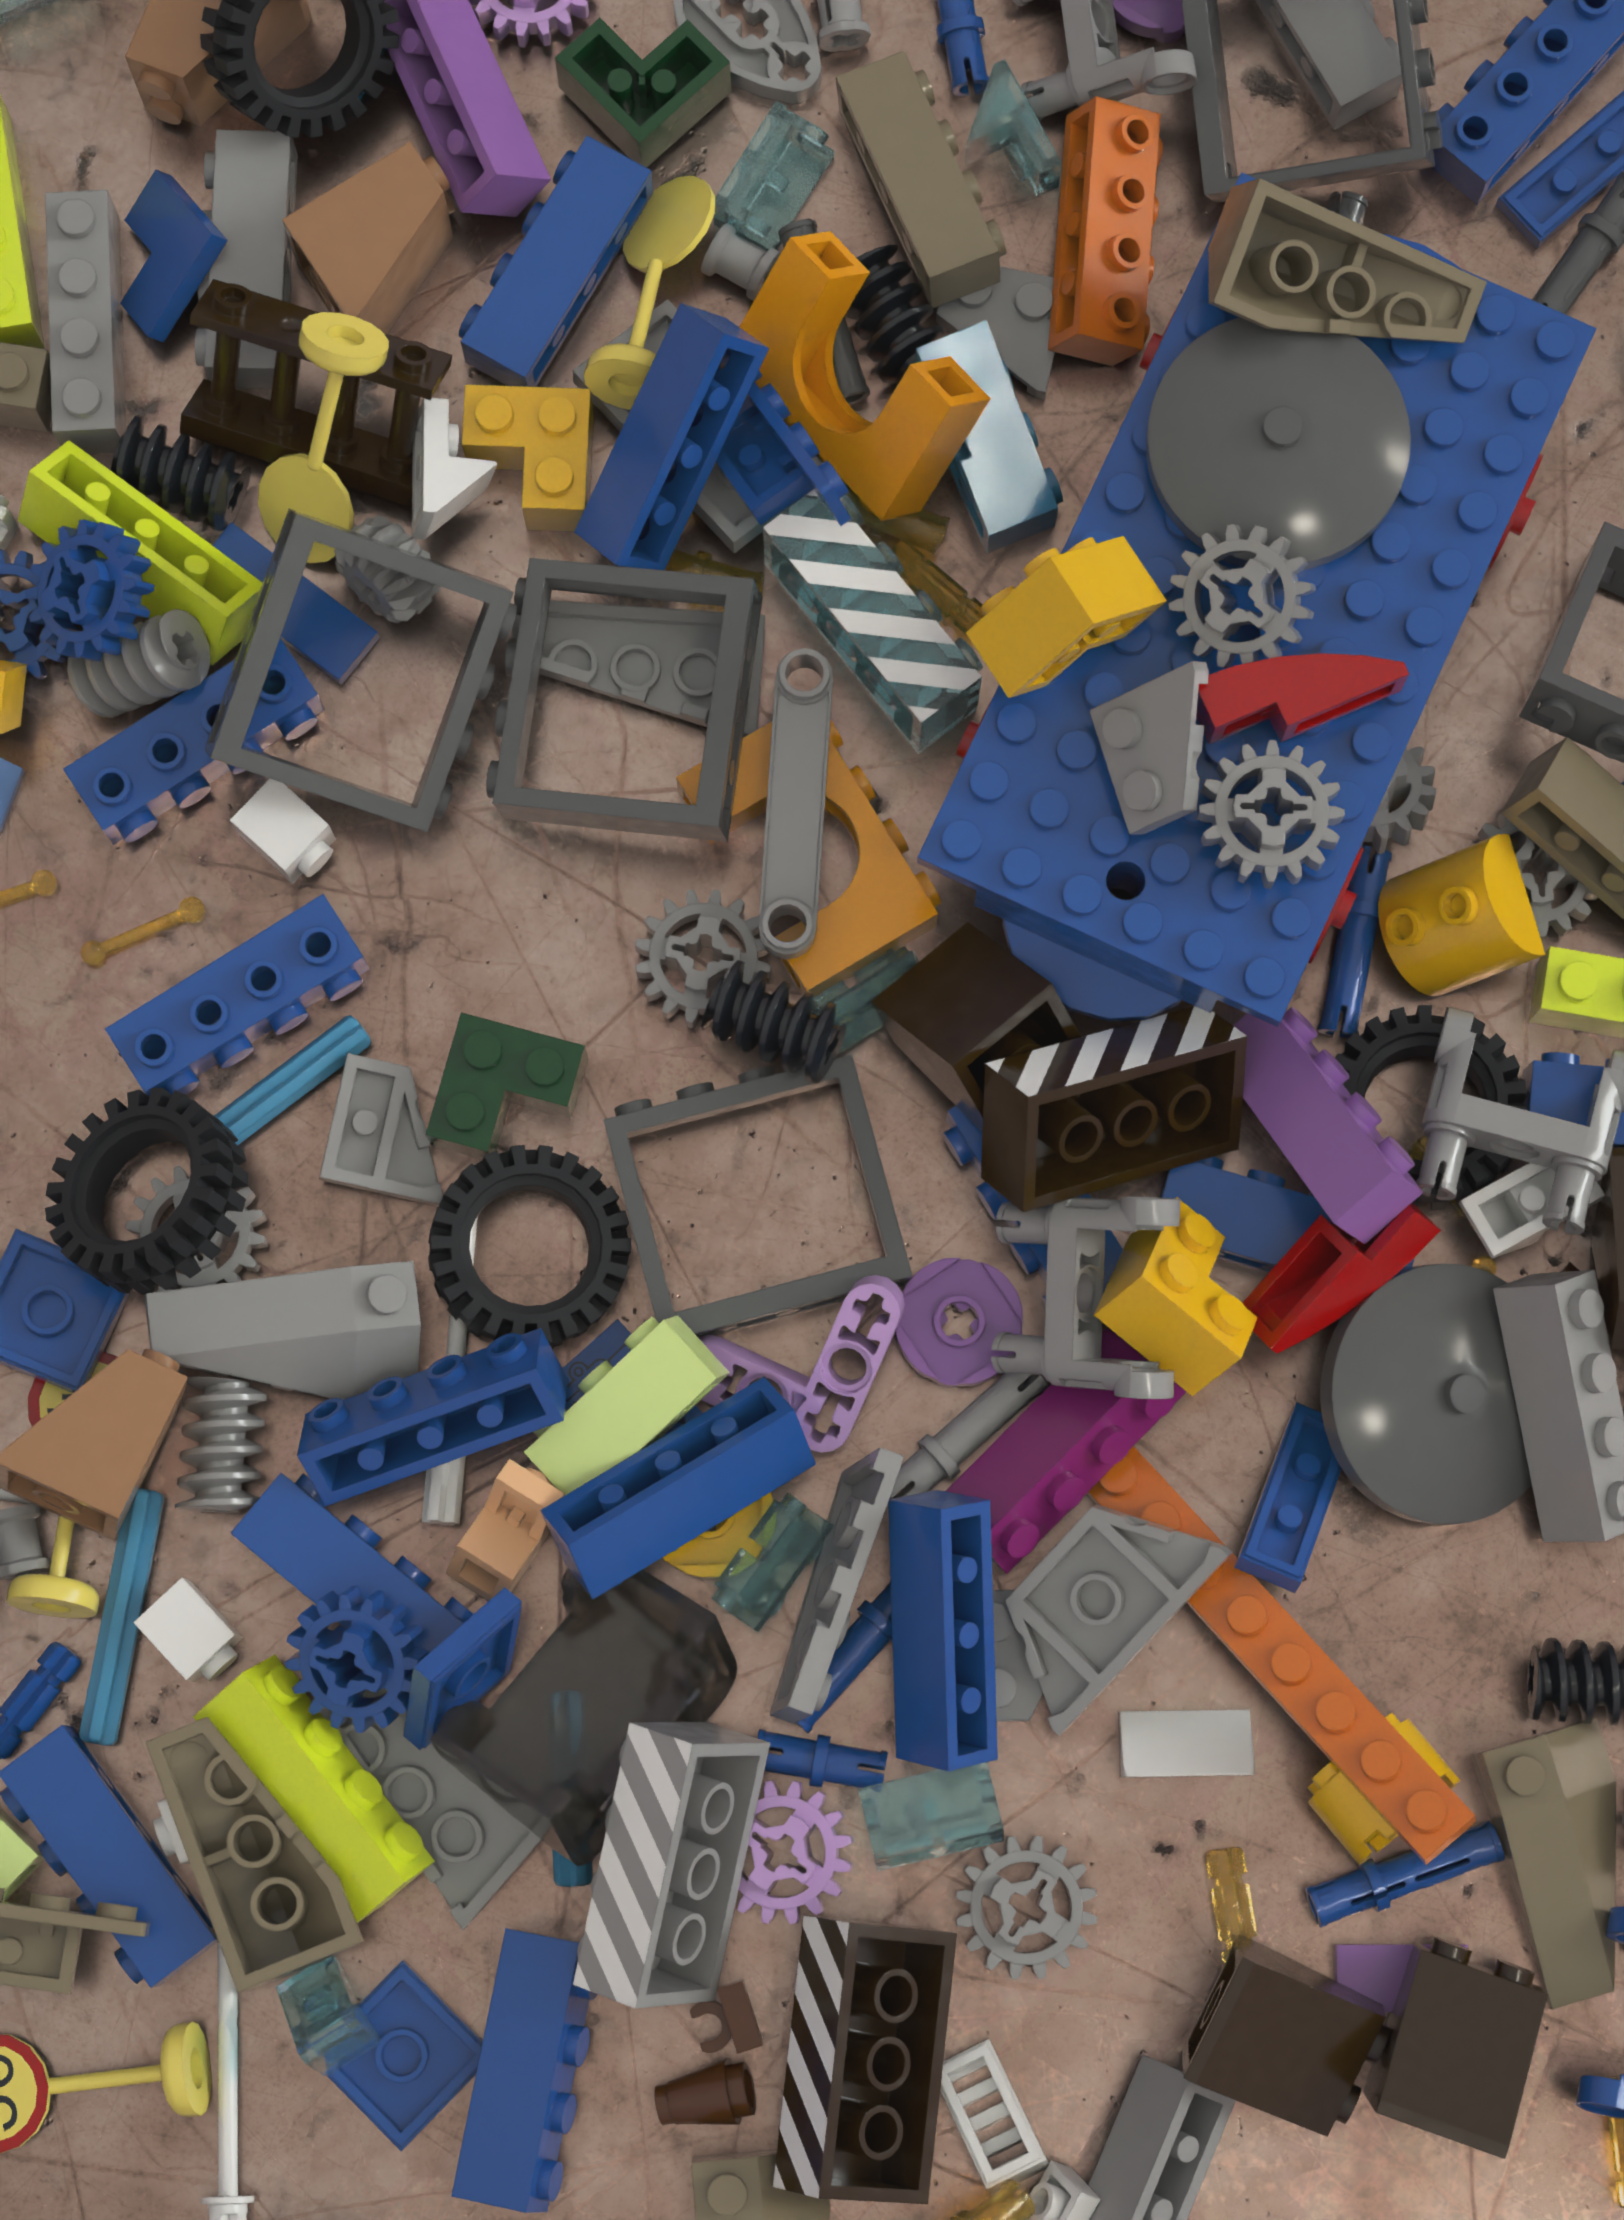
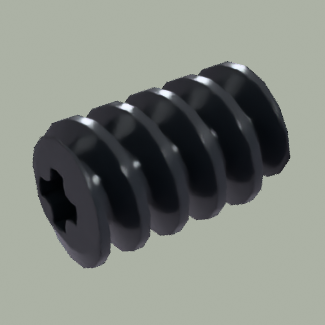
[846,245,945,384]
[110,415,251,532]
[701,960,846,1084]
[1527,1638,1624,1726]

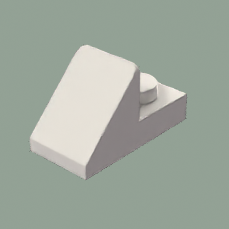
[412,397,497,540]
[1459,1163,1605,1259]

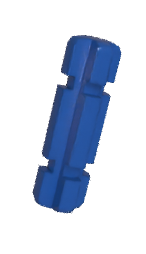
[0,1642,81,1759]

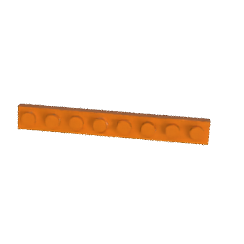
[1087,1446,1476,1865]

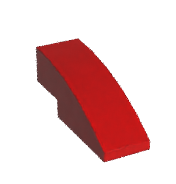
[1196,653,1409,744]
[1242,1203,1441,1354]

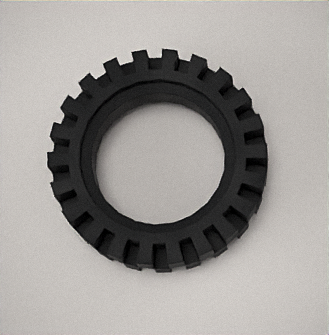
[200,0,399,138]
[1335,1005,1527,1211]
[45,1088,248,1295]
[428,1145,631,1347]

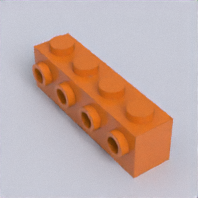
[1048,96,1163,366]

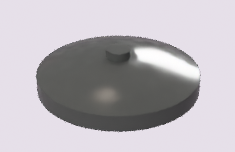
[1146,317,1411,570]
[1320,1264,1532,1524]

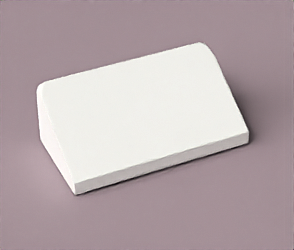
[1119,1709,1255,1777]

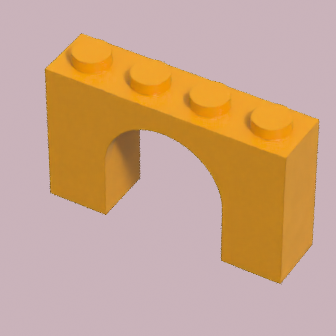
[739,231,991,521]
[676,720,942,999]

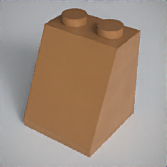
[125,0,312,126]
[282,141,456,334]
[0,1349,188,1541]

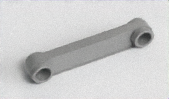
[759,648,833,959]

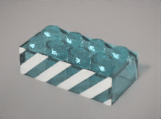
[763,490,983,754]

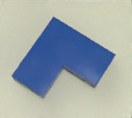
[120,169,228,342]

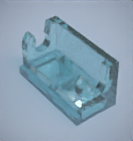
[713,101,834,251]
[858,1762,1004,1871]

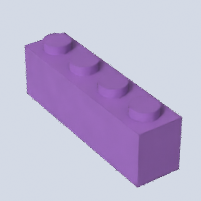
[384,0,551,217]
[1233,1007,1423,1244]

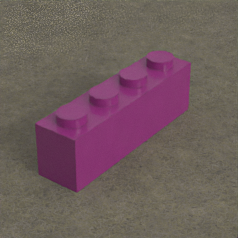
[946,1327,1186,1574]

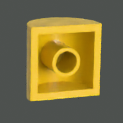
[1378,834,1546,996]

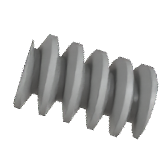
[67,609,210,718]
[175,1376,267,1513]

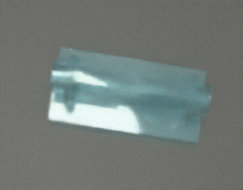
[812,946,919,1055]
[711,1492,834,1632]

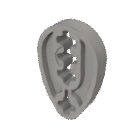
[673,0,822,104]

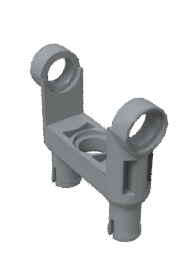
[1013,0,1197,121]
[1415,1006,1624,1234]
[991,1197,1180,1399]

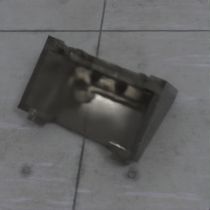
[430,1568,737,1866]

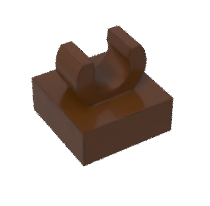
[690,1979,763,2054]

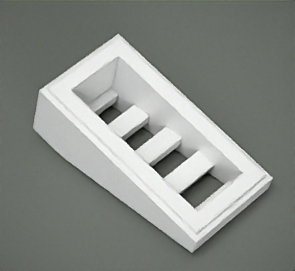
[940,2039,1049,2195]

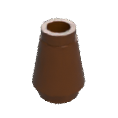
[654,2058,756,2125]

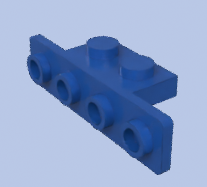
[715,370,851,526]

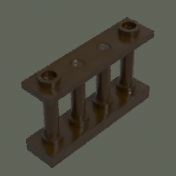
[179,279,452,508]

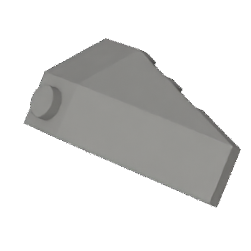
[144,1261,421,1400]

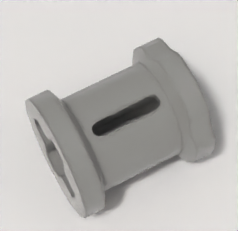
[814,0,871,52]
[701,223,781,301]
[0,1504,51,1580]

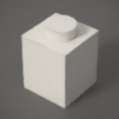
[230,779,336,884]
[133,1577,243,1682]

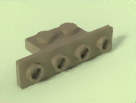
[0,1888,151,1994]

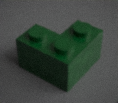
[555,17,732,168]
[425,1012,589,1160]

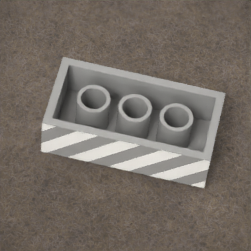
[573,1722,770,2009]

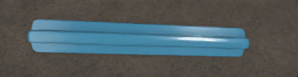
[79,1488,164,1746]

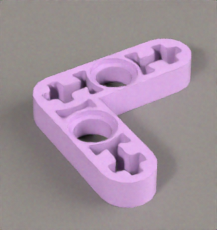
[698,1275,905,1453]

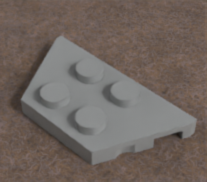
[1005,1504,1233,1736]

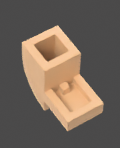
[446,1459,565,1601]

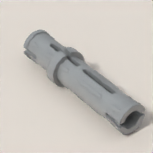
[890,1372,1048,1499]

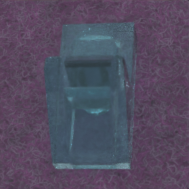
[965,59,1062,197]
[276,1956,381,2076]

